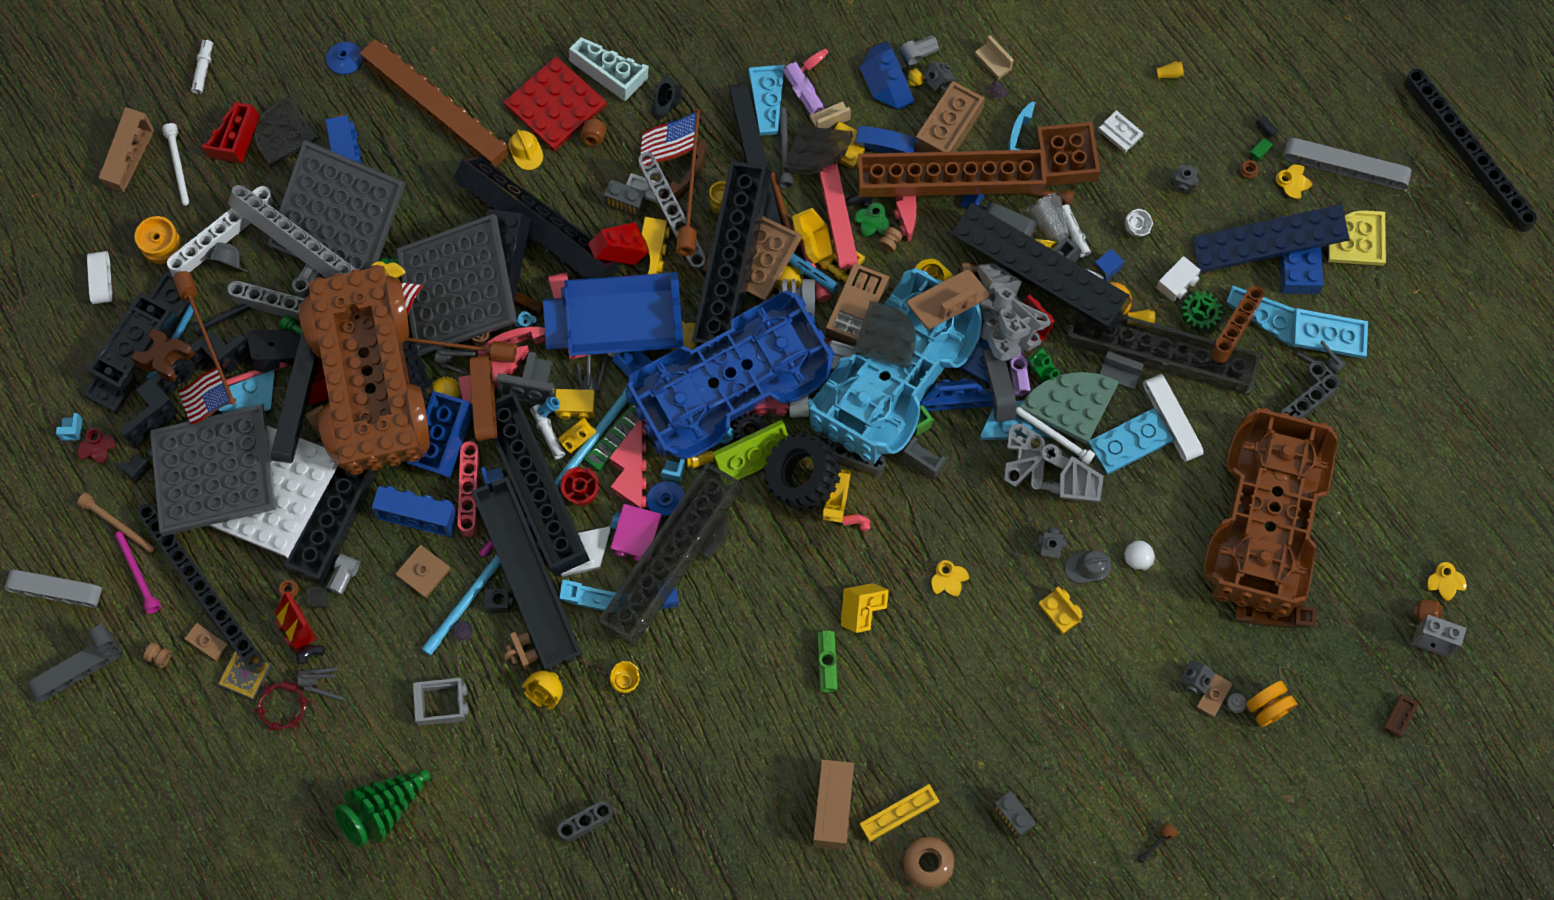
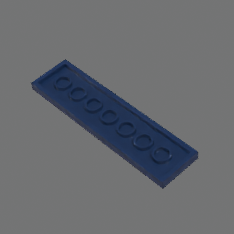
[1193,204,1350,273]

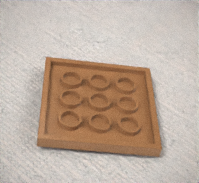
[702,216,803,301]

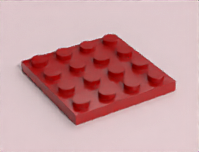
[504,56,607,151]

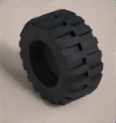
[764,433,841,511]

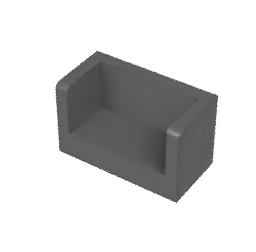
[903,437,946,479]

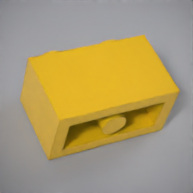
[555,389,596,420]

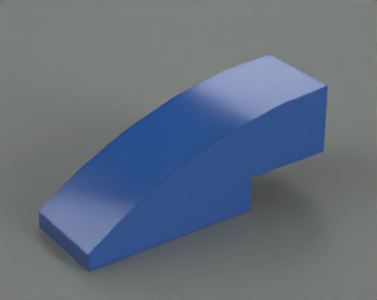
[855,126,916,153]

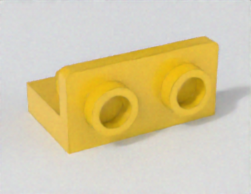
[1038,586,1083,635]

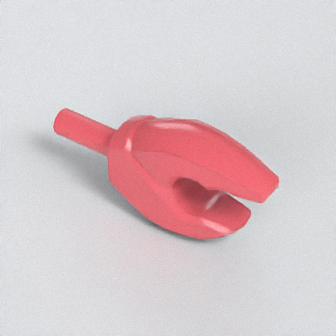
[800,49,828,72]

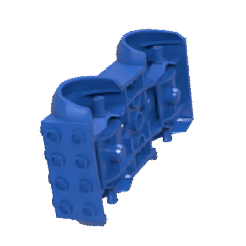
[625,291,835,459]

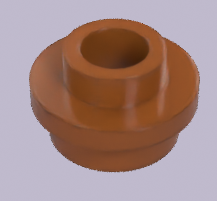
[1240,160,1259,179]
[278,580,298,598]

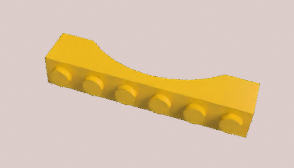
[642,217,671,274]

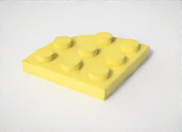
[1328,211,1386,266]

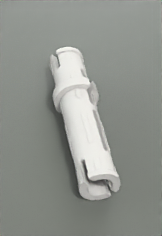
[191,40,213,94]
[1058,204,1091,258]
[530,404,565,460]

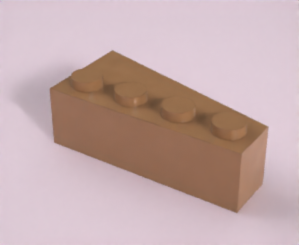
[99,107,154,193]

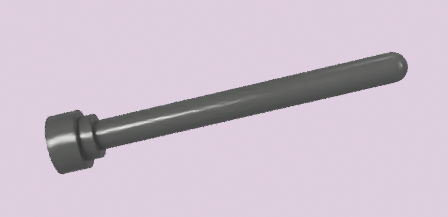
[778,107,793,188]

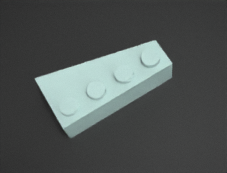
[569,37,649,101]

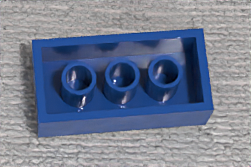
[326,115,363,164]
[1279,216,1323,294]
[408,391,473,478]
[371,485,458,538]

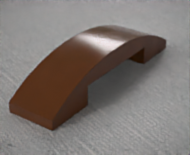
[663,139,706,200]
[1236,605,1317,628]

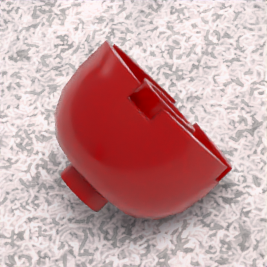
[561,467,599,506]

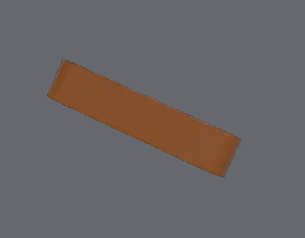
[1212,286,1264,363]
[470,355,497,441]

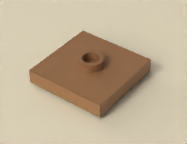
[395,545,451,598]

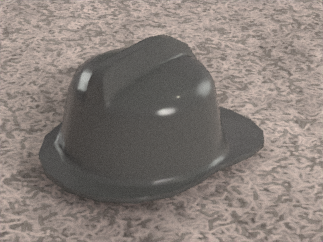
[205,242,249,272]
[1065,550,1111,583]

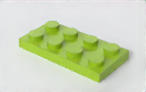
[712,420,788,486]

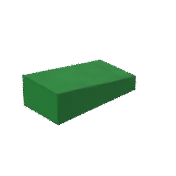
[1249,138,1273,161]

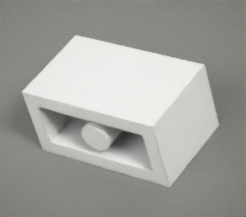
[1157,256,1201,302]

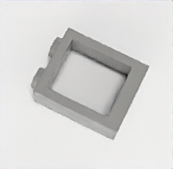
[1411,614,1467,658]
[413,678,469,726]

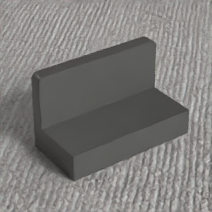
[1100,351,1144,390]
[522,352,552,383]

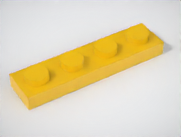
[860,784,940,842]

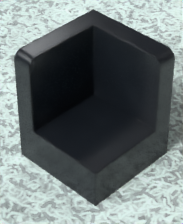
[118,454,152,483]

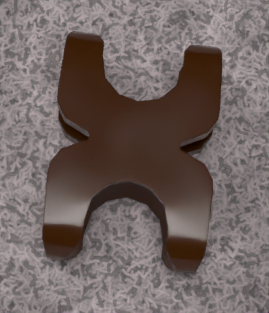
[130,329,195,382]

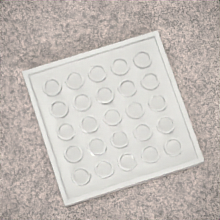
[208,425,338,558]

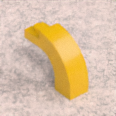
[823,469,851,523]

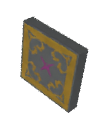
[218,651,272,701]

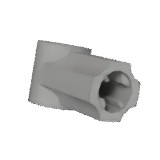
[900,35,939,65]
[292,264,320,298]
[326,554,360,595]

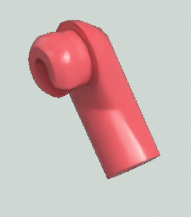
[842,514,871,531]

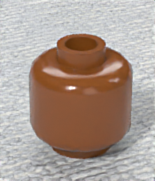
[581,119,607,146]
[1413,599,1443,623]

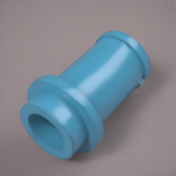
[537,397,560,418]

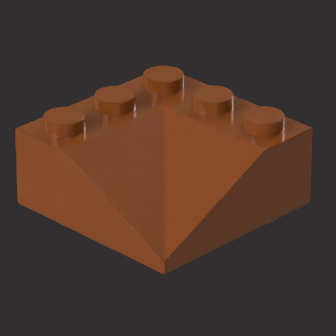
[1035,122,1100,186]

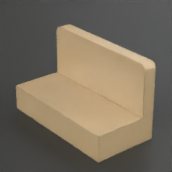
[974,35,1013,80]
[810,102,851,133]

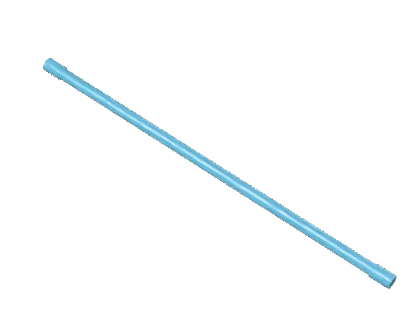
[421,387,628,656]

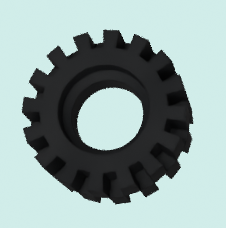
[733,413,767,441]

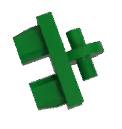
[1027,347,1060,383]

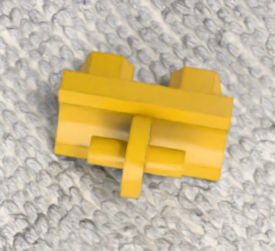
[558,417,596,453]

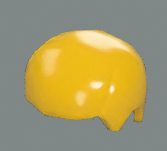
[610,661,640,693]

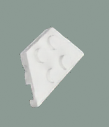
[537,526,611,577]

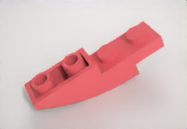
[893,196,916,242]

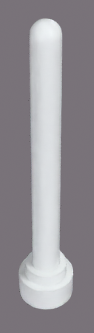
[162,123,189,206]
[1016,407,1095,466]

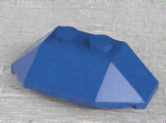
[860,41,915,110]
[920,378,993,411]

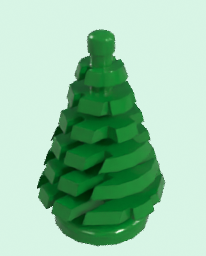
[333,769,431,848]

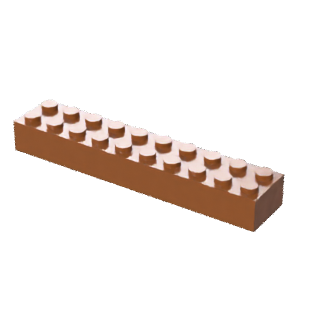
[857,149,1047,197]

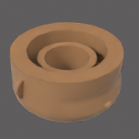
[903,837,954,890]

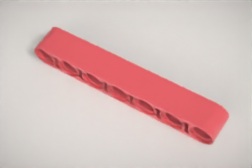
[817,156,858,270]

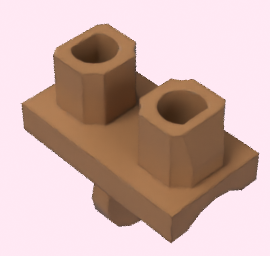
[503,632,539,670]

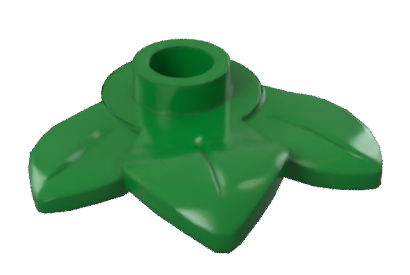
[854,203,889,237]

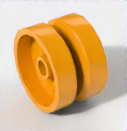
[135,216,182,264]
[1245,681,1298,728]

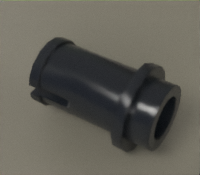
[1256,115,1279,139]

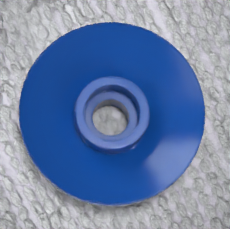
[326,42,362,75]
[647,481,685,516]

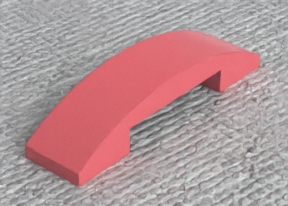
[477,327,546,355]

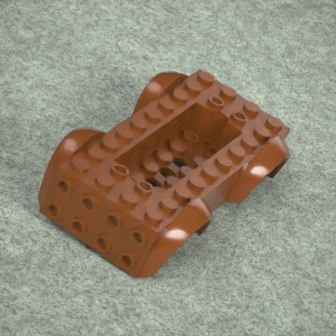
[299,265,430,475]
[1203,408,1338,617]

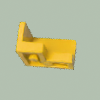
[792,208,834,264]
[841,583,889,633]

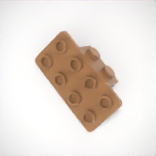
[907,270,989,329]

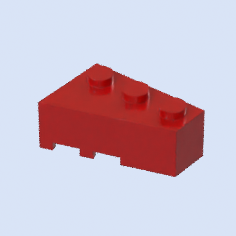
[201,102,260,163]
[588,222,649,265]

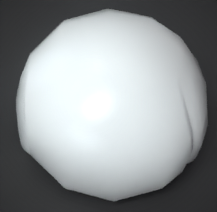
[1124,209,1153,237]
[1124,541,1155,570]

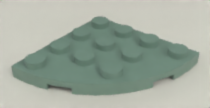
[1020,372,1120,445]

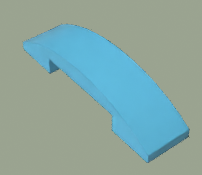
[1007,101,1036,150]
[559,580,639,615]

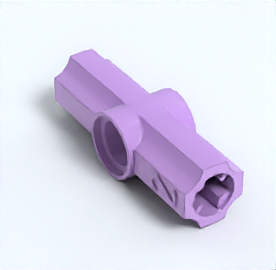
[783,62,824,115]
[1009,349,1031,397]

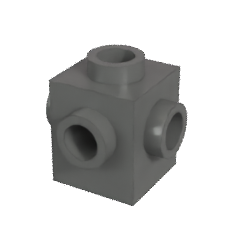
[923,62,956,91]
[1171,164,1200,195]
[1038,527,1067,558]
[1180,661,1215,694]

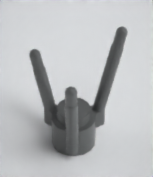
[1297,340,1346,375]
[435,348,478,376]
[576,354,608,395]
[298,667,344,701]

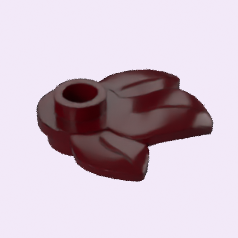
[78,428,116,464]

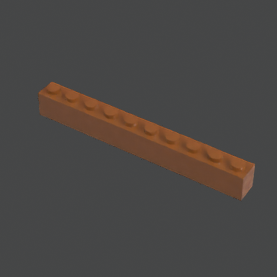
[360,39,508,167]

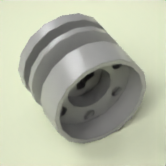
[780,279,815,318]

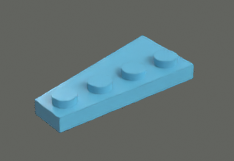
[748,65,784,136]
[1226,286,1296,347]

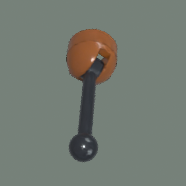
[1138,822,1178,863]

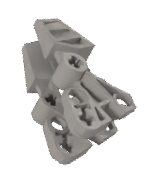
[977,263,1051,361]
[1004,424,1104,503]

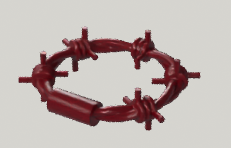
[252,681,312,734]

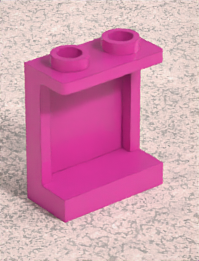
[611,504,663,563]

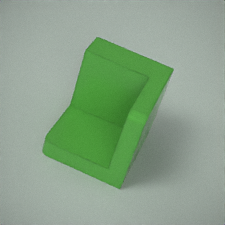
[914,405,933,436]

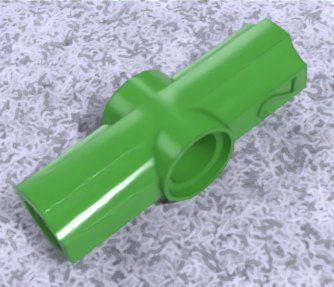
[817,630,838,693]

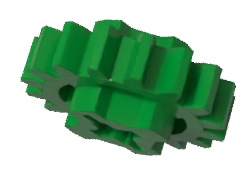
[1181,291,1223,332]

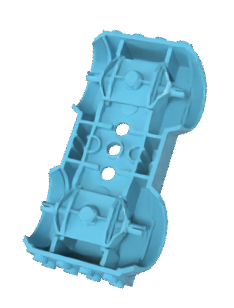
[807,268,982,464]

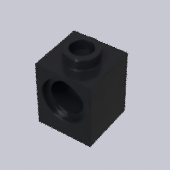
[484,589,514,613]

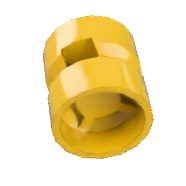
[709,181,726,214]

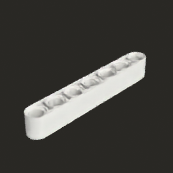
[167,186,273,277]

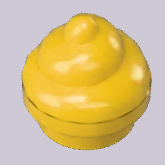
[907,68,925,86]

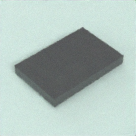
[496,373,555,406]

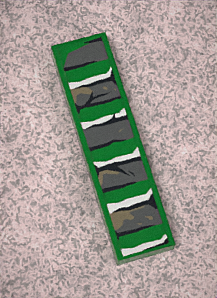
[584,404,644,472]

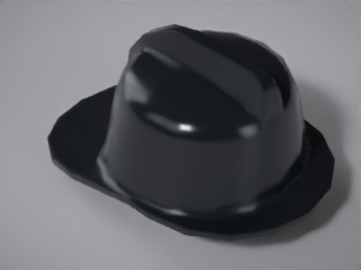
[651,77,682,120]

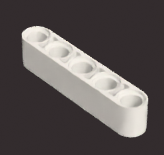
[1143,374,1204,462]

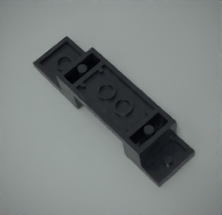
[83,271,199,413]
[119,330,251,448]

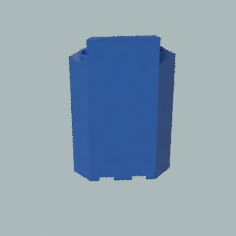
[543,272,684,356]

